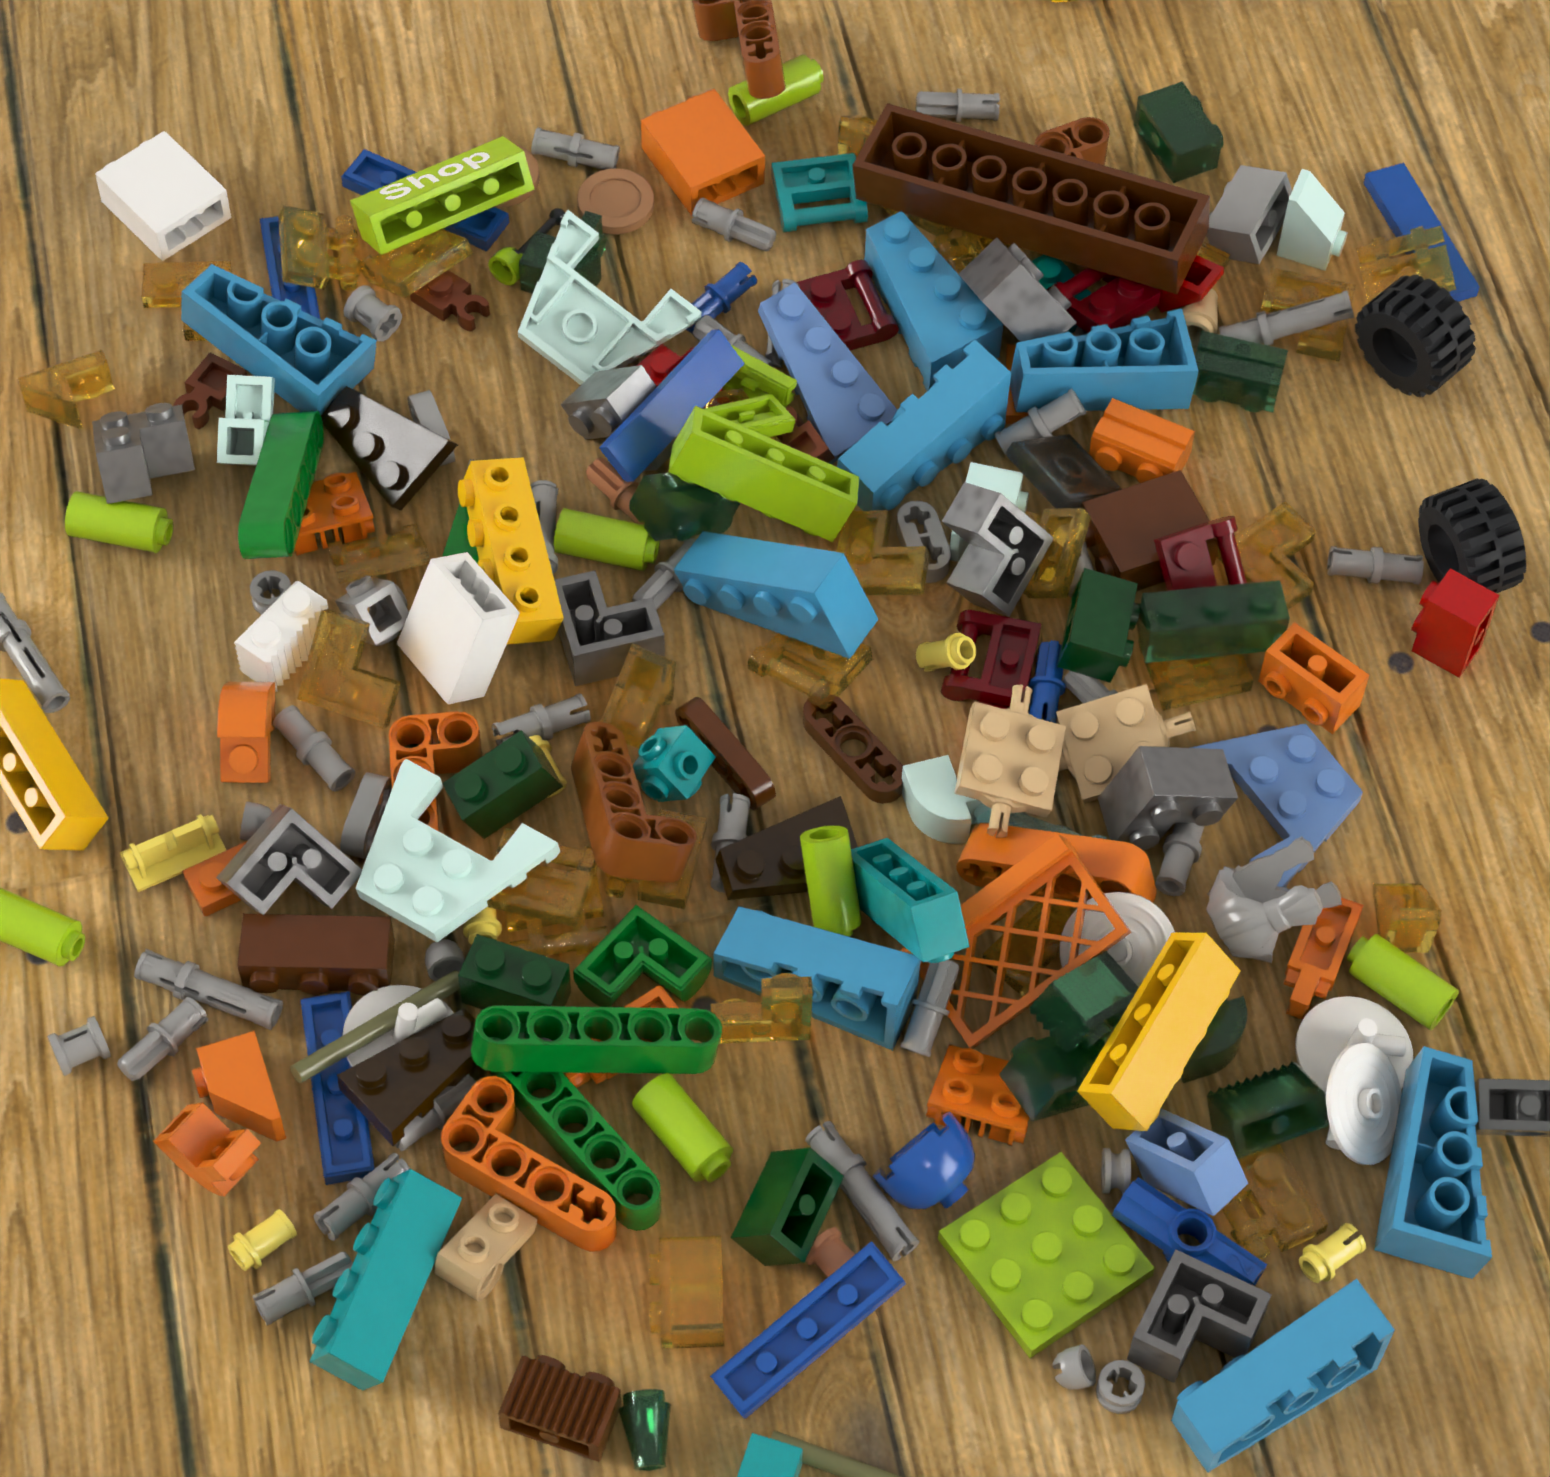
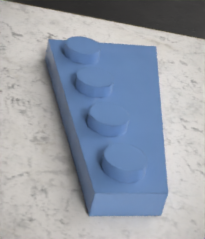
[758,282,897,465]

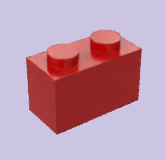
[1411,568,1500,678]

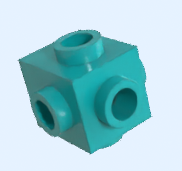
[633,725,716,802]

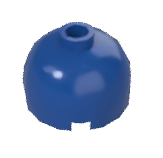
[872,1112,975,1209]

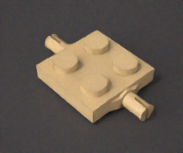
[1056,684,1196,804]
[954,685,1066,838]

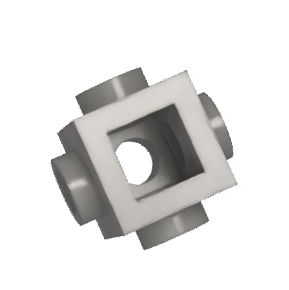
[335,576,409,646]

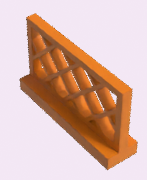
[899,833,1131,1049]

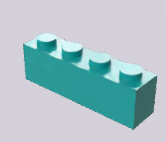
[851,838,970,963]
[309,1169,462,1391]

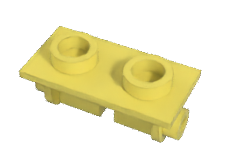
[119,814,226,892]

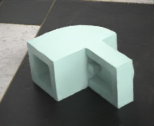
[217,375,275,466]
[902,755,992,844]

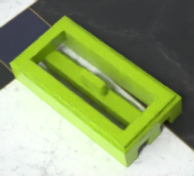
[722,345,797,408]
[705,393,796,437]

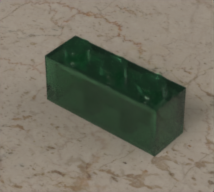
[1136,580,1290,663]

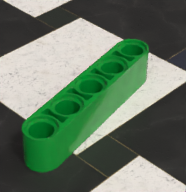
[238,411,324,559]
[471,1005,722,1074]
[490,1037,661,1231]

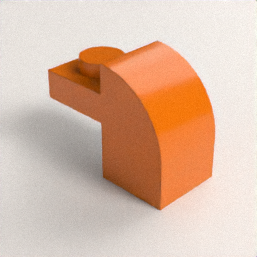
[217,682,276,783]
[153,1102,261,1197]

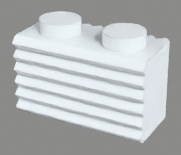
[234,581,333,692]

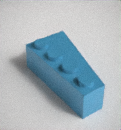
[864,211,1003,391]
[181,264,377,415]
[1010,309,1199,412]
[673,531,878,659]
[714,906,921,1051]
[1374,1046,1492,1279]
[1171,1279,1395,1473]

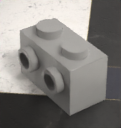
[1206,165,1292,264]

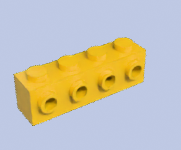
[458,457,564,645]
[0,678,109,851]
[1077,932,1240,1131]

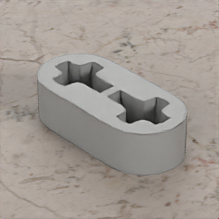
[408,390,455,466]
[896,501,951,583]
[340,772,392,859]

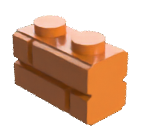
[1088,398,1195,483]

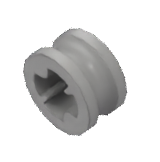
[250,570,291,615]
[1101,1148,1131,1194]
[1096,1360,1146,1414]

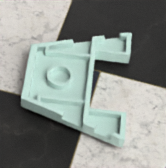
[518,210,702,385]
[355,759,560,942]

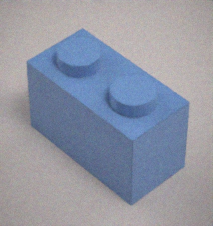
[1125,1108,1248,1216]

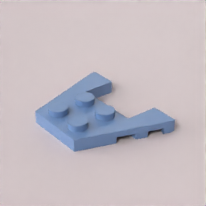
[1190,723,1363,888]

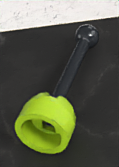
[488,208,565,285]

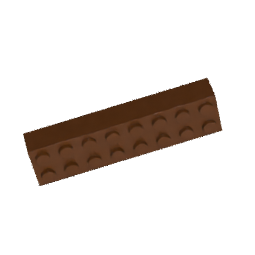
[852,103,1210,294]

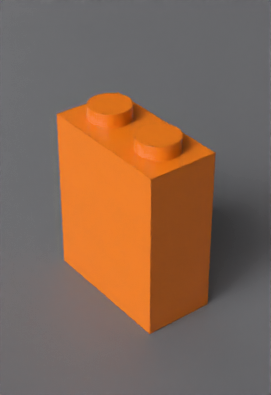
[641,89,765,216]

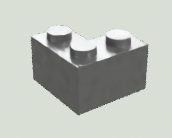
[959,238,1077,342]
[560,365,678,471]
[92,403,195,504]
[942,482,1054,617]
[554,570,665,686]
[1098,746,1238,850]
[216,804,362,915]
[1127,1249,1272,1383]

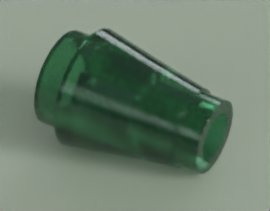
[618,1389,671,1471]

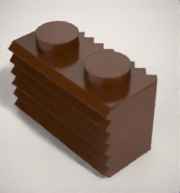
[498,1355,622,1462]

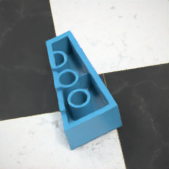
[837,340,1011,519]

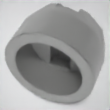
[240,802,272,841]
[425,939,465,981]
[1053,1344,1096,1390]

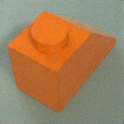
[191,1031,286,1142]

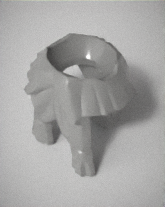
[1206,837,1342,963]

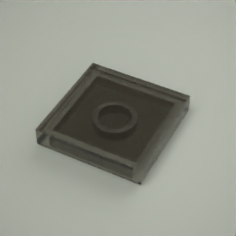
[1005,434,1121,514]

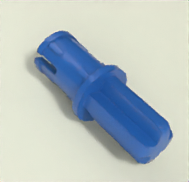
[686,262,757,334]
[1029,640,1066,724]

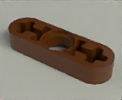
[803,692,903,804]
[675,697,776,810]

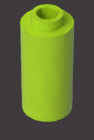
[728,54,824,126]
[65,491,173,553]
[554,508,660,571]
[800,826,862,937]
[0,888,85,966]
[1346,934,1459,1030]
[632,1073,733,1182]

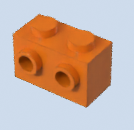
[1258,622,1370,735]

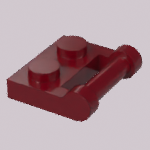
[797,259,899,351]
[1046,268,1161,333]
[1154,516,1257,629]
[941,610,1041,707]

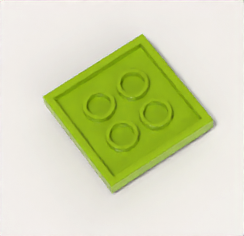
[938,1152,1155,1358]

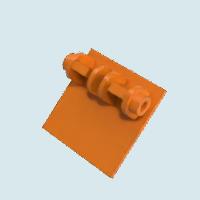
[294,472,375,556]
[926,1044,1045,1146]

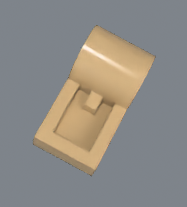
[434,1194,538,1302]

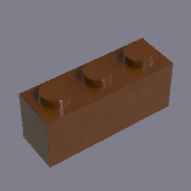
[237,913,395,996]

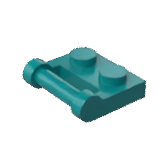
[771,153,868,233]

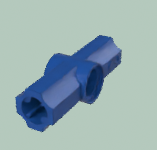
[1112,1177,1267,1286]

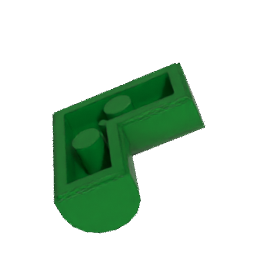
[573,905,712,1007]

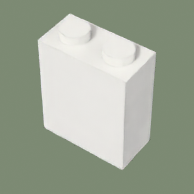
[95,131,231,261]
[397,552,520,705]

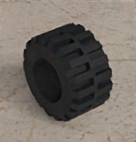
[1355,275,1476,397]
[1418,478,1526,593]

